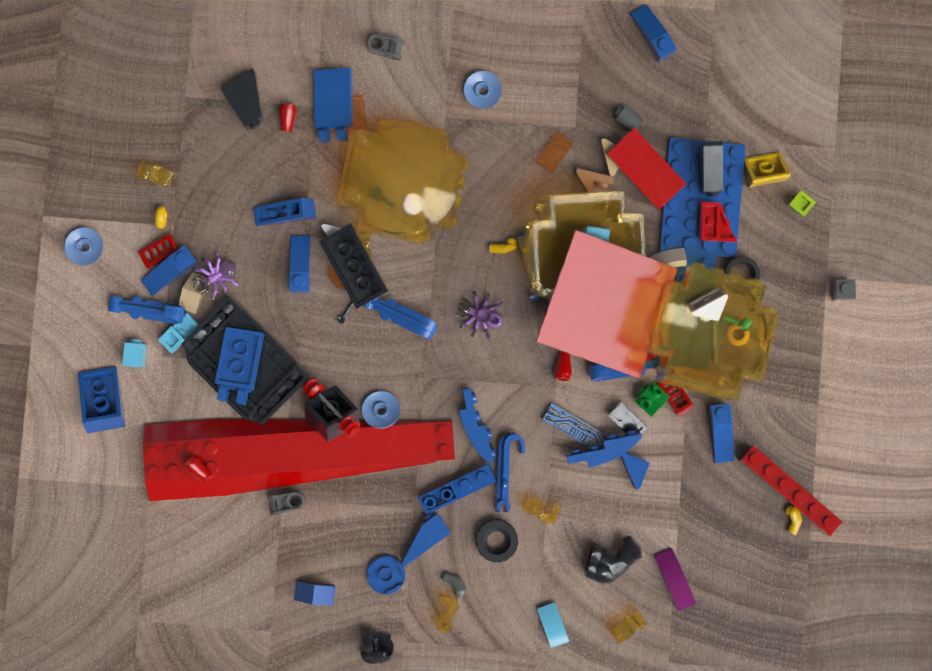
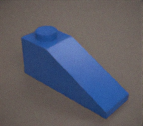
[630,4,677,63]
[254,198,316,226]
[289,236,311,293]
[141,245,199,297]
[708,403,734,463]
[402,513,451,567]

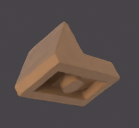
[575,168,614,197]

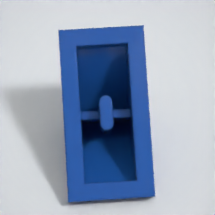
[620,453,650,490]
[295,581,336,606]

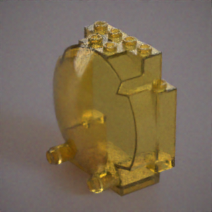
[337,118,469,246]
[522,190,645,302]
[646,263,779,401]

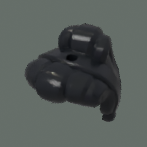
[360,629,394,664]

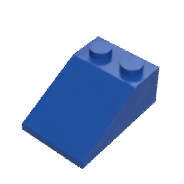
[78,366,126,434]

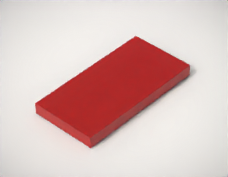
[606,128,686,210]

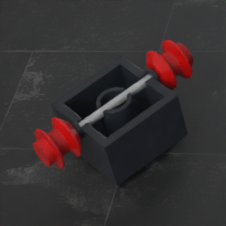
[303,378,360,442]

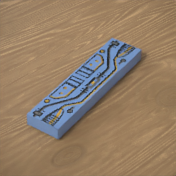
[542,403,607,448]

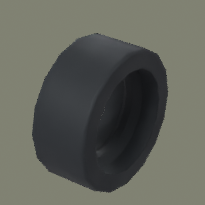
[722,256,760,294]

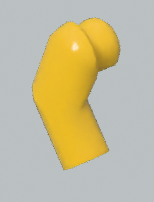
[489,238,517,254]

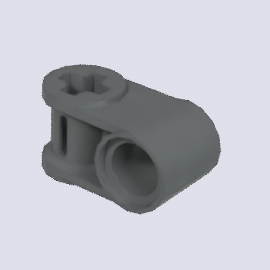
[368,34,405,60]
[267,492,306,516]

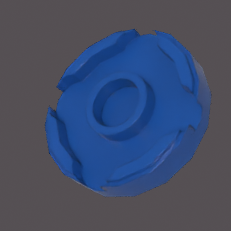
[367,556,405,595]

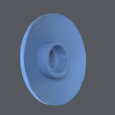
[464,71,502,109]
[65,228,103,266]
[362,391,400,429]

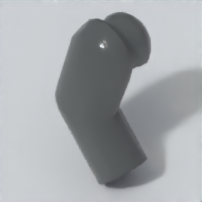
[442,572,466,598]

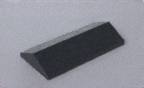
[319,223,389,309]

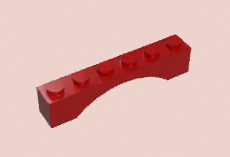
[738,445,843,536]

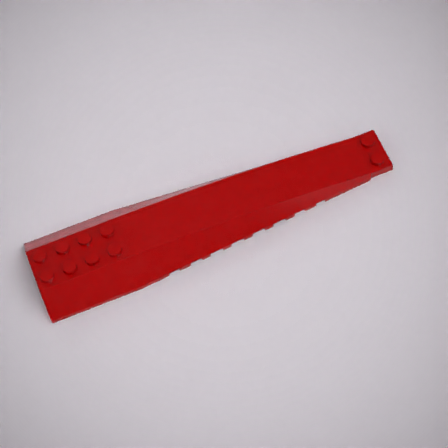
[143,419,455,501]

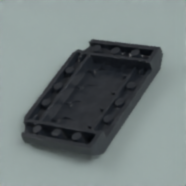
[182,296,310,425]

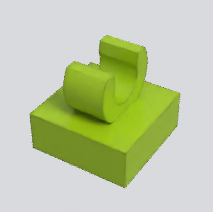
[788,190,816,218]

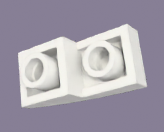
[648,248,687,267]

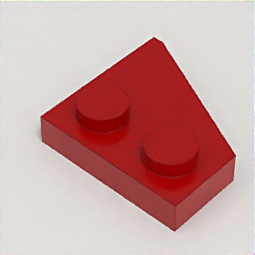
[699,202,737,243]

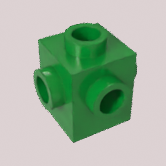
[635,381,669,417]

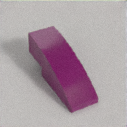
[654,548,696,611]

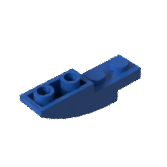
[459,389,496,464]
[566,430,642,468]
[418,464,497,515]

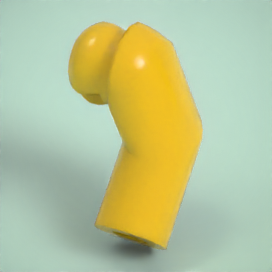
[786,506,802,535]

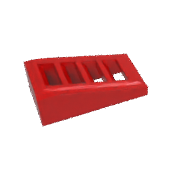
[138,234,179,269]
[657,374,694,417]

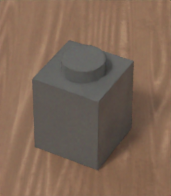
[831,279,856,301]

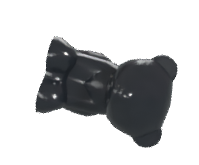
[585,535,642,584]

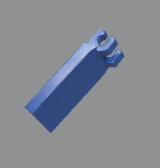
[314,68,353,143]
[215,327,265,405]

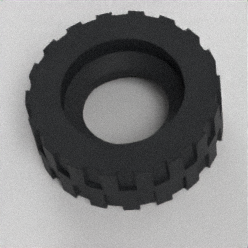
[476,519,518,563]

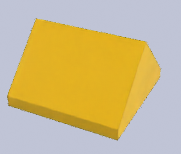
[744,152,791,188]

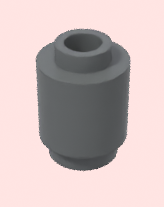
[615,105,644,131]

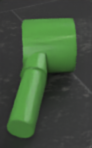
[724,316,753,331]

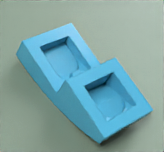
[158,313,200,354]
[537,602,569,648]

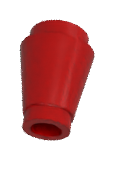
[278,104,297,131]
[553,352,572,381]
[182,455,212,483]

